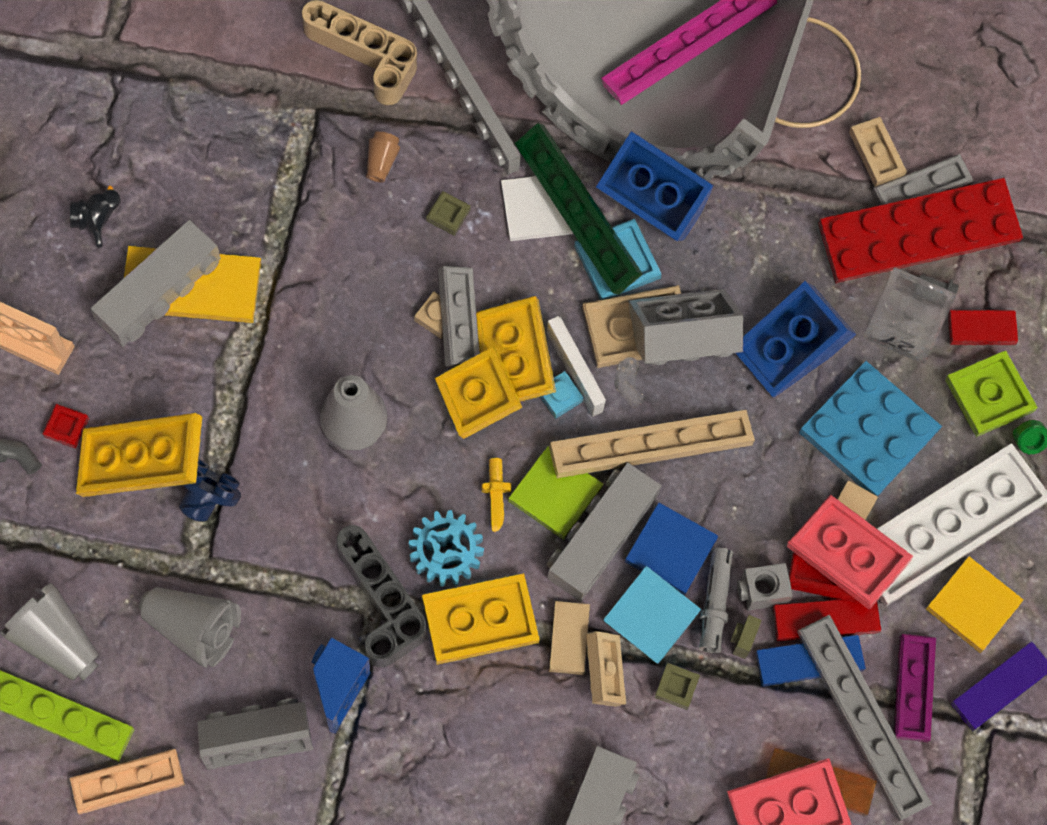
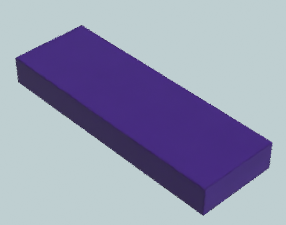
[951,641,1047,732]

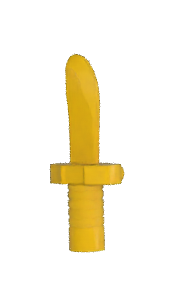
[481,458,511,532]

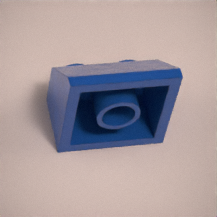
[311,638,371,734]

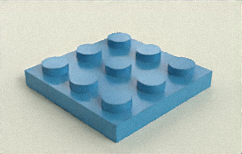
[799,361,942,497]

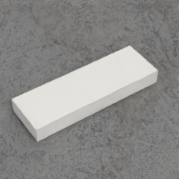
[546,316,606,417]

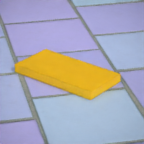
[123,246,261,323]
[76,413,202,497]

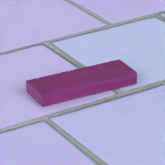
[894,634,936,743]

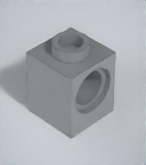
[737,563,793,611]

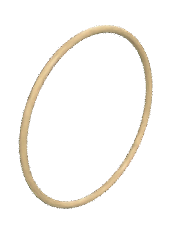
[775,17,861,128]

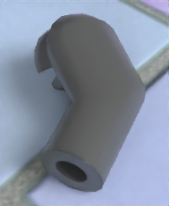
[0,439,42,475]

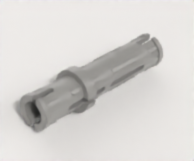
[698,547,734,653]

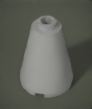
[320,375,387,450]
[0,583,99,681]
[139,587,241,668]

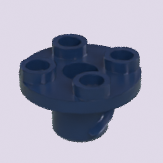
[179,459,241,522]

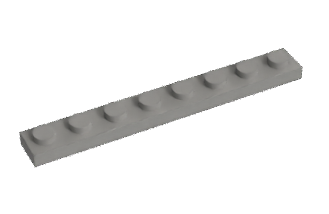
[400,0,521,175]

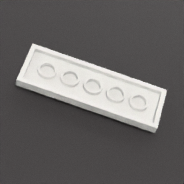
[878,443,1047,607]

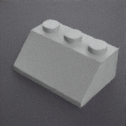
[628,289,743,365]
[198,698,313,770]

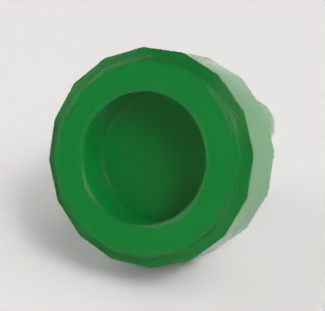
[1013,420,1047,455]

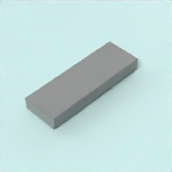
[872,154,974,205]
[438,266,480,367]

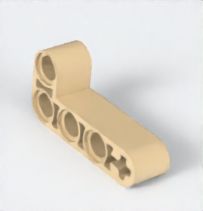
[302,0,417,105]

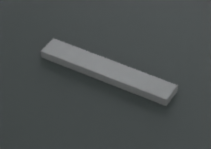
[797,615,932,821]

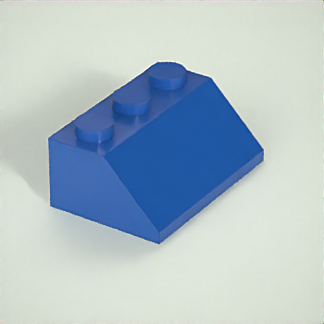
[596,131,714,241]

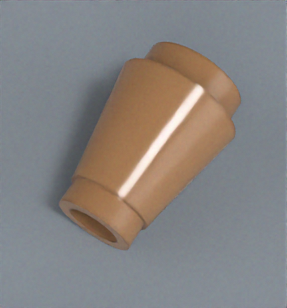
[366,132,401,183]

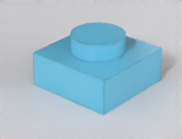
[540,371,584,419]

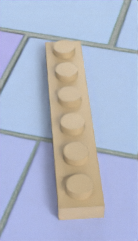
[549,410,755,478]

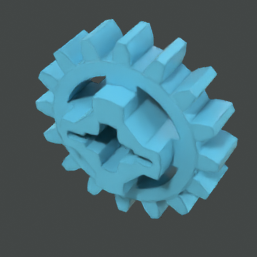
[409,510,484,587]

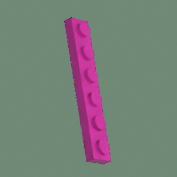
[601,0,777,105]

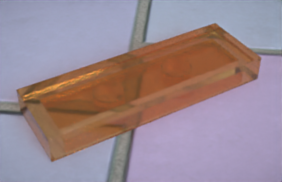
[765,748,877,816]

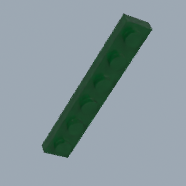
[514,123,643,295]

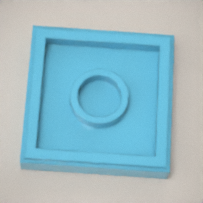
[574,219,662,300]
[603,566,701,664]

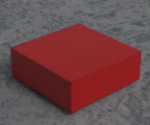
[42,404,89,449]

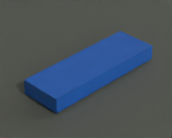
[755,635,866,687]

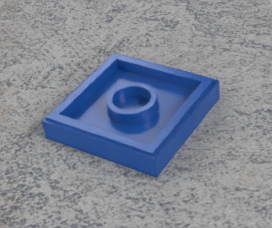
[625,503,718,596]

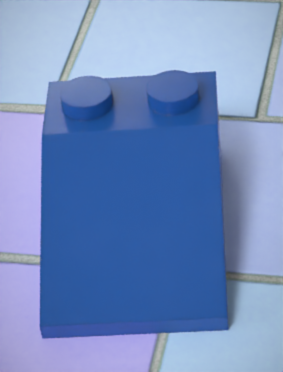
[736,281,857,398]

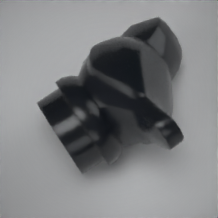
[70,185,121,248]

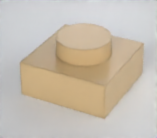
[414,292,443,339]

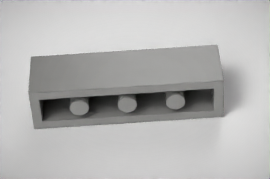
[90,220,221,347]
[547,463,662,602]
[566,746,639,825]

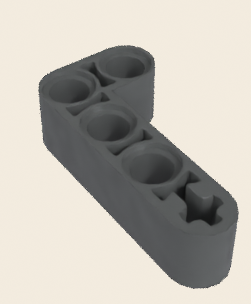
[337,525,426,667]

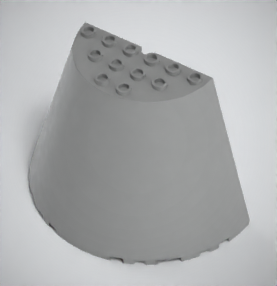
[486,0,814,181]

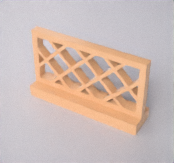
[0,302,75,375]

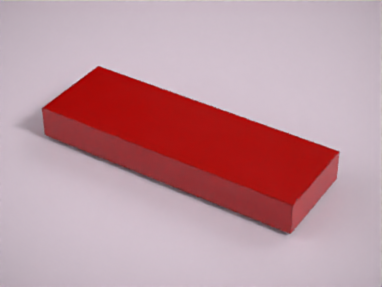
[773,599,881,641]

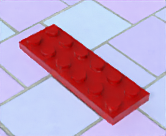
[818,178,1023,284]

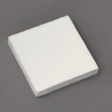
[501,176,573,241]

